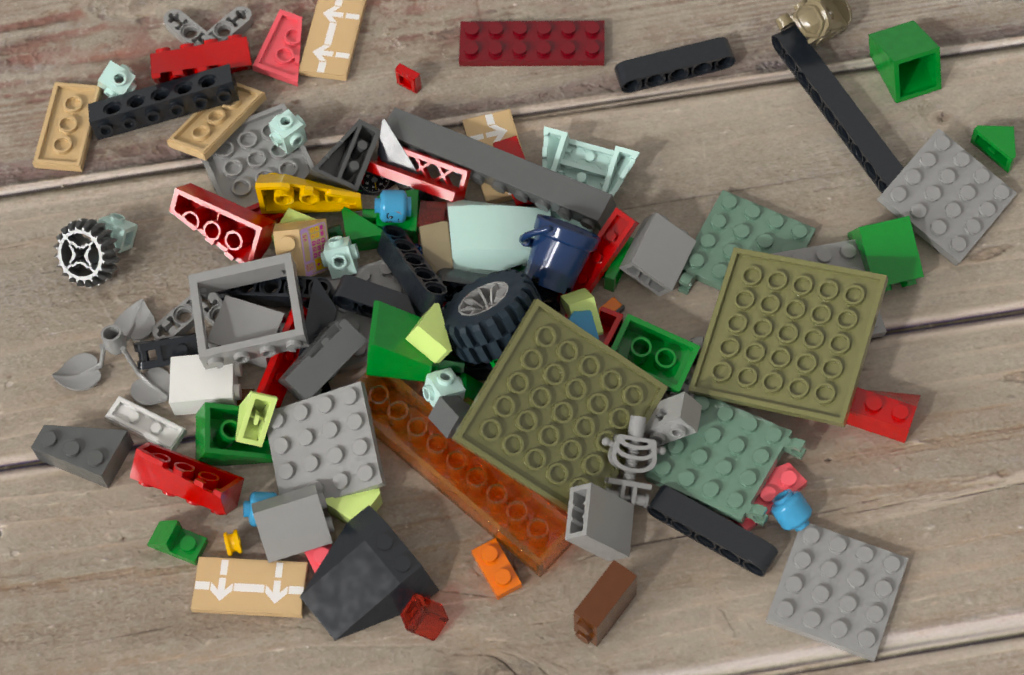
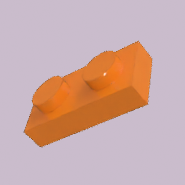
[471,538,522,600]

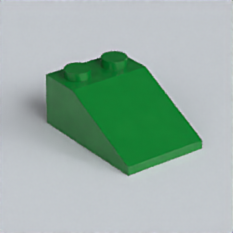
[611,314,701,393]
[196,402,273,466]

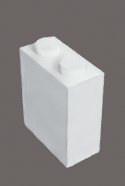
[169,354,242,416]

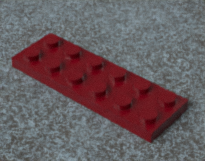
[459,20,604,66]

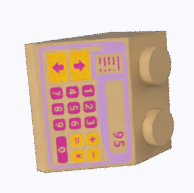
[273,219,329,276]

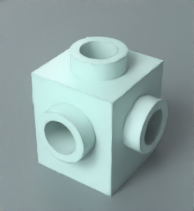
[98,60,138,98]
[269,109,307,155]
[97,213,138,253]
[321,236,360,279]
[422,367,466,408]

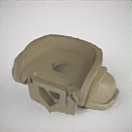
[775,0,852,46]

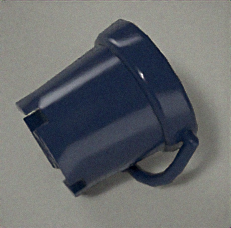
[519,214,601,294]

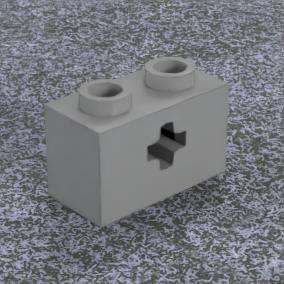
[644,392,702,447]

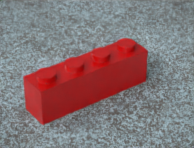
[150,34,253,84]
[169,183,277,264]
[846,387,920,443]
[129,442,245,515]

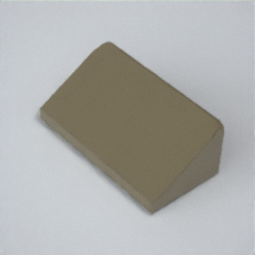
[419,221,453,273]

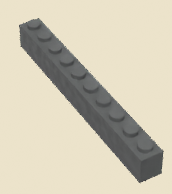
[386,107,616,230]

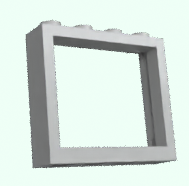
[188,252,309,369]

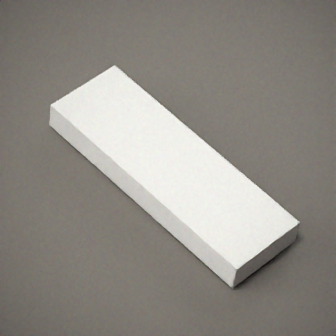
[105,396,187,451]

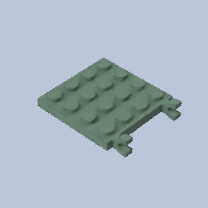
[678,190,816,295]
[645,395,807,526]

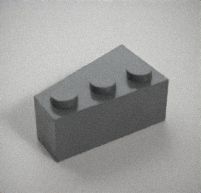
[305,119,381,192]
[278,318,367,401]
[31,425,134,489]

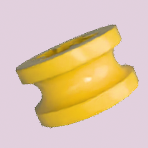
[223,529,243,556]

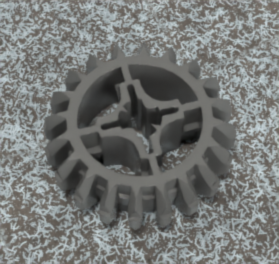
[53,218,121,288]

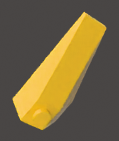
[255,173,363,214]

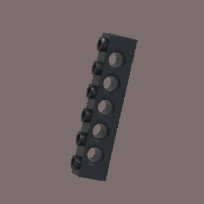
[88,64,239,140]

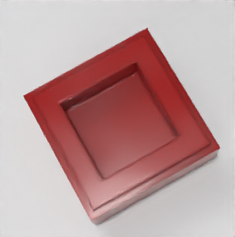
[395,63,422,93]

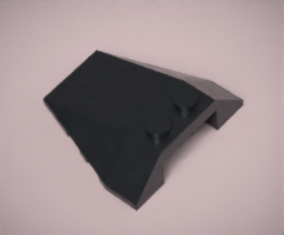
[300,505,439,641]

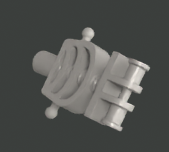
[602,415,666,508]

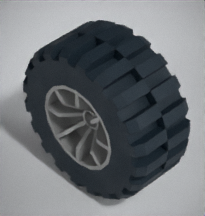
[442,270,543,364]

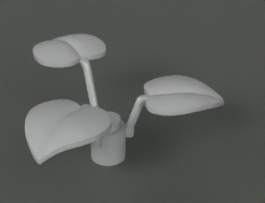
[52,299,170,405]

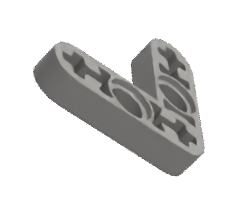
[163,6,254,46]
[152,292,223,340]

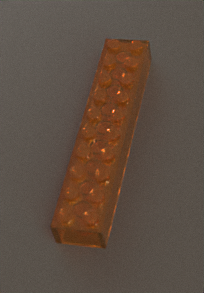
[355,373,573,577]

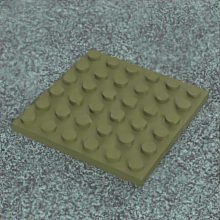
[688,247,888,427]
[451,299,668,514]

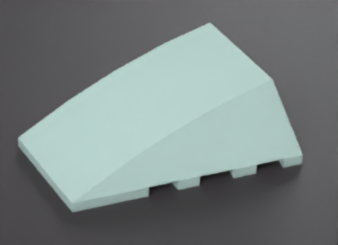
[542,126,640,232]
[447,200,551,274]

